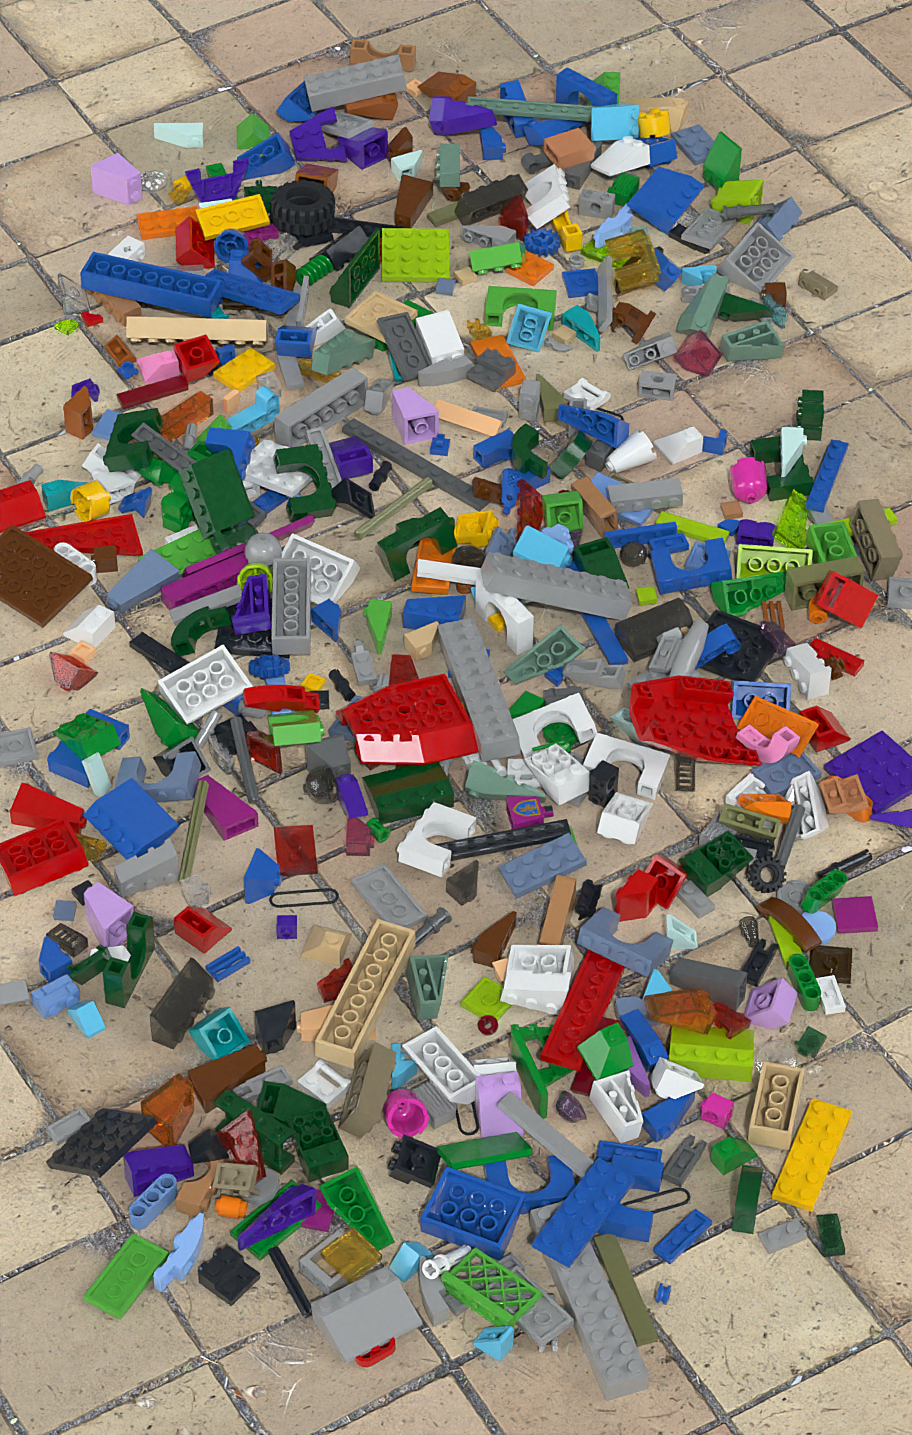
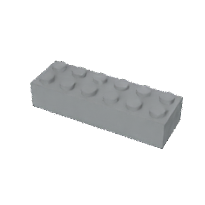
[304,54,407,112]
[274,367,368,448]
[272,558,311,655]

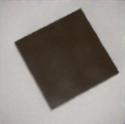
[810,945,852,984]

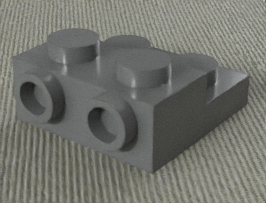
[467,348,516,391]

